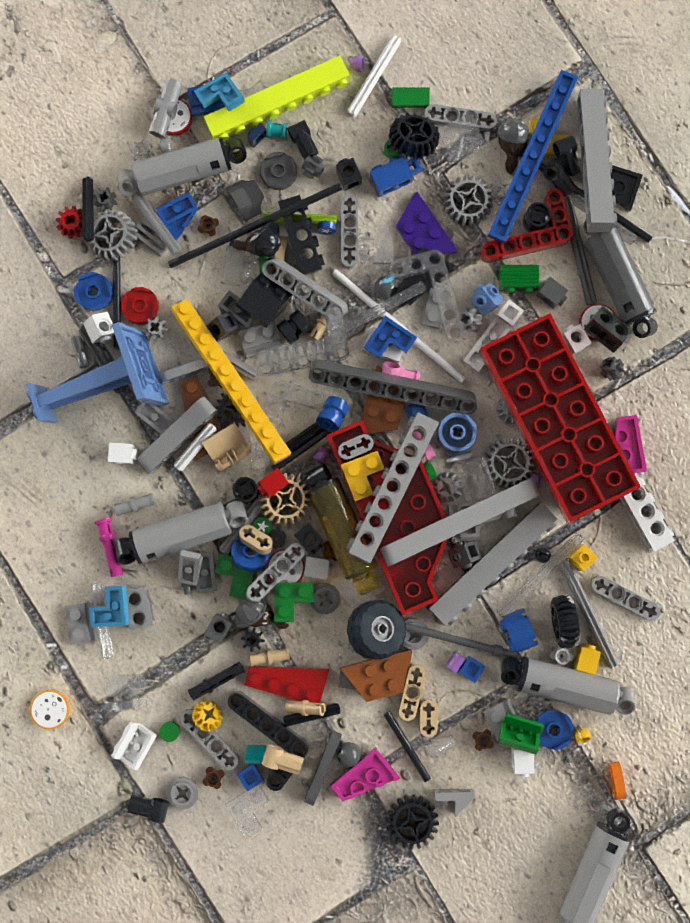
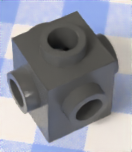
[447,540,482,569]

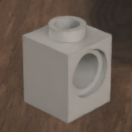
[304,557,333,579]

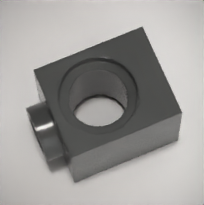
[536,277,569,309]
[204,612,234,644]

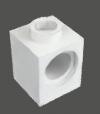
[83,312,115,344]
[562,324,592,355]
[108,443,138,465]
[511,747,535,777]

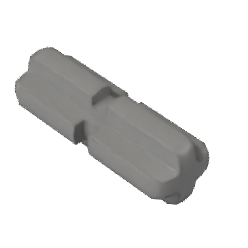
[71,336,89,369]

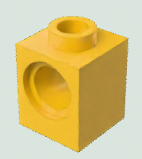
[566,544,598,571]
[573,643,601,675]

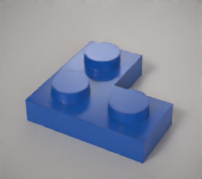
[364,316,417,359]

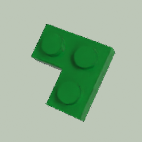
[215,553,255,599]
[274,583,314,622]

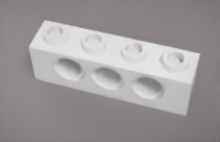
[619,473,675,552]

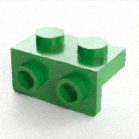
[498,713,544,755]

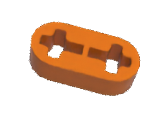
[608,761,626,800]

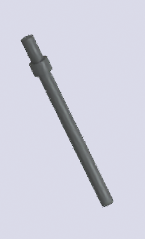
[405,623,517,658]

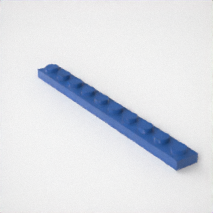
[487,69,578,244]

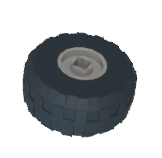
[347,600,406,660]

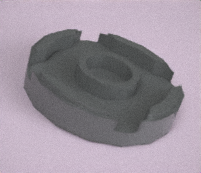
[260,152,297,190]

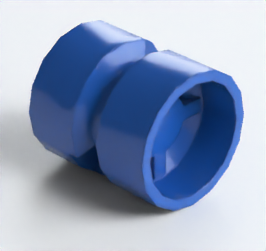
[316,396,349,432]

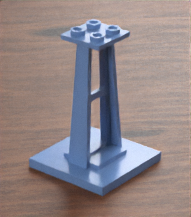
[26,322,169,423]

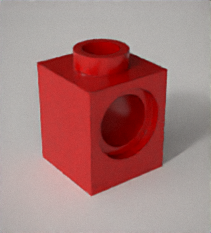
[257,468,289,498]

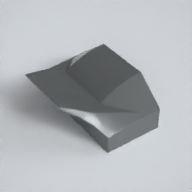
[226,180,264,222]
[218,290,255,333]

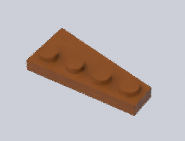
[180,376,222,461]

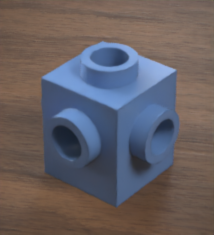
[470,283,505,316]

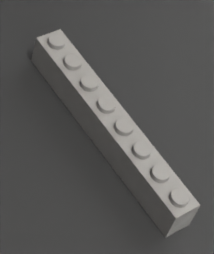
[577,89,617,232]
[428,502,557,626]

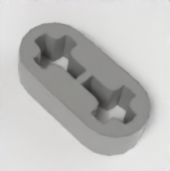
[338,434,374,460]

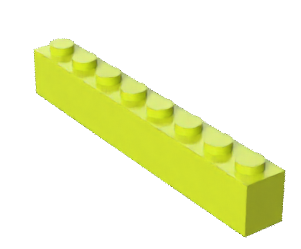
[204,55,350,142]

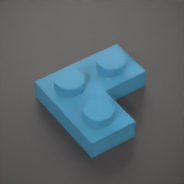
[194,73,245,111]
[89,585,129,628]

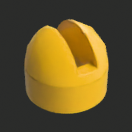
[574,727,592,743]

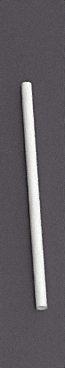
[332,269,465,383]

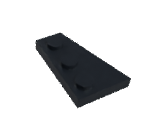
[582,165,643,212]
[394,247,455,306]

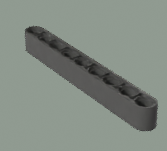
[309,359,477,415]

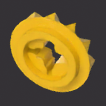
[192,700,223,732]

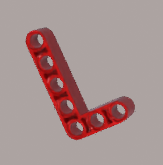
[480,188,573,263]

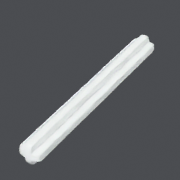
[347,35,401,117]

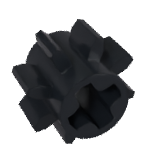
[241,627,265,652]

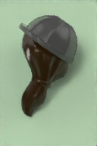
[497,118,530,175]
[233,598,289,629]

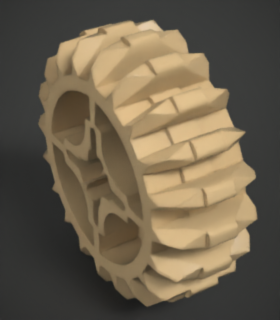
[259,473,311,526]

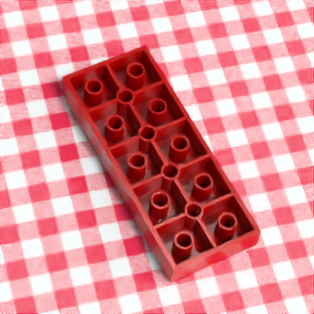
[479,313,641,523]

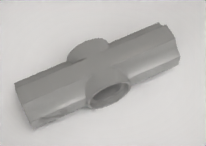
[149,79,183,139]

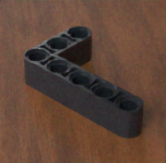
[228,691,309,791]

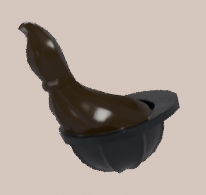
[229,221,281,258]

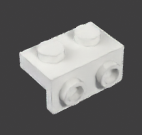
[111,722,157,770]

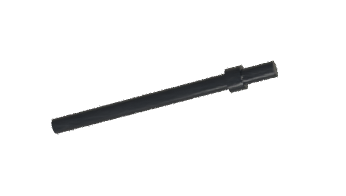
[113,256,121,349]

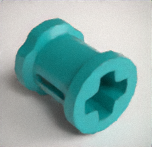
[266,120,287,140]

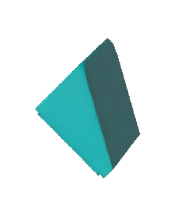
[245,745,266,764]

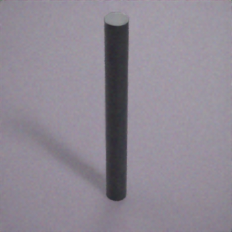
[271,429,332,471]
[384,711,431,782]

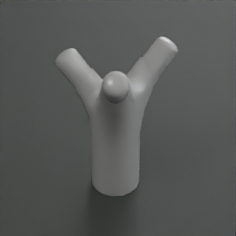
[444,451,472,469]

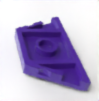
[396,192,458,257]

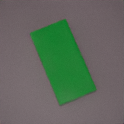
[392,87,430,108]

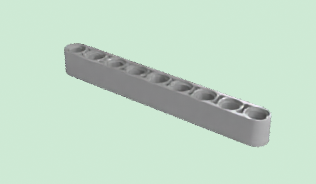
[379,477,541,567]

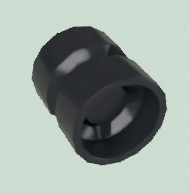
[522,202,551,232]
[276,309,312,345]
[232,477,259,503]

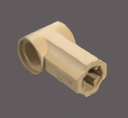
[261,744,304,775]

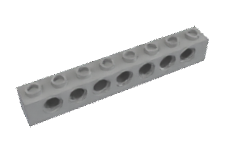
[346,412,439,565]

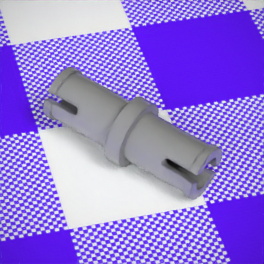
[114,493,154,516]

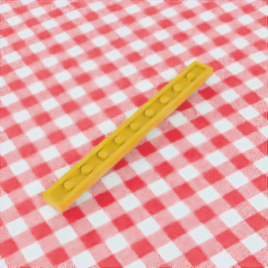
[171,299,291,465]

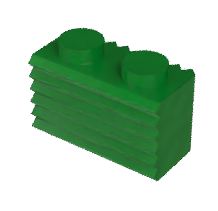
[499,265,539,294]

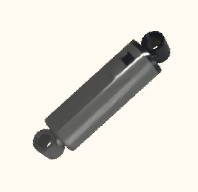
[583,220,658,338]

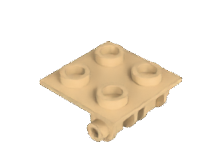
[201,422,253,472]

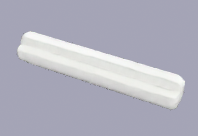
[174,423,217,471]

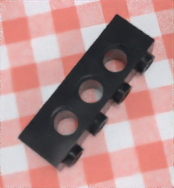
[278,195,325,275]

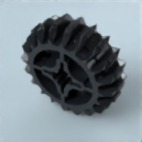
[389,112,440,160]
[550,595,580,648]
[386,794,439,850]

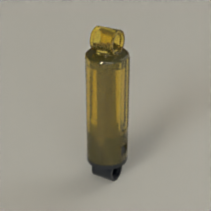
[306,464,380,596]

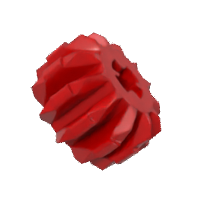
[56,206,82,239]

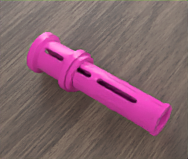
[95,518,123,577]

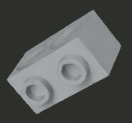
[126,586,156,630]

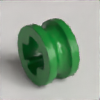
[384,140,399,159]

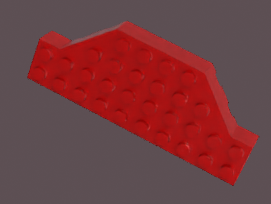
[327,420,448,615]

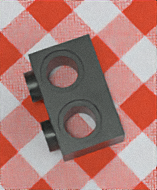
[584,306,633,353]

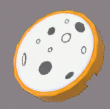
[30,689,70,729]

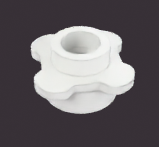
[550,646,573,667]

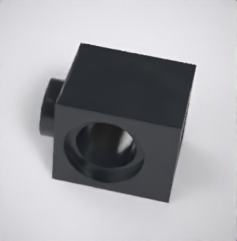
[336,158,362,191]
[206,311,240,342]
[294,523,324,554]

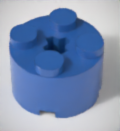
[500,608,539,653]

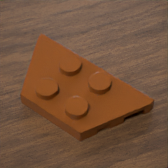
[360,366,405,434]
[340,649,412,702]

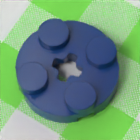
[74,272,113,311]
[231,533,270,571]
[535,710,574,750]

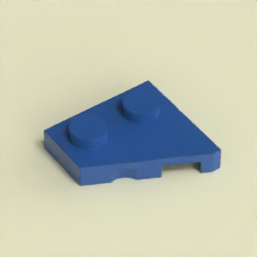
[156,192,198,241]

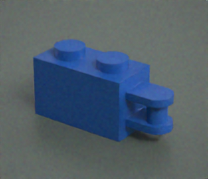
[370,156,425,197]

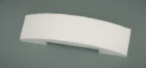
[463,300,524,372]

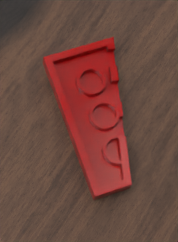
[244,666,330,703]

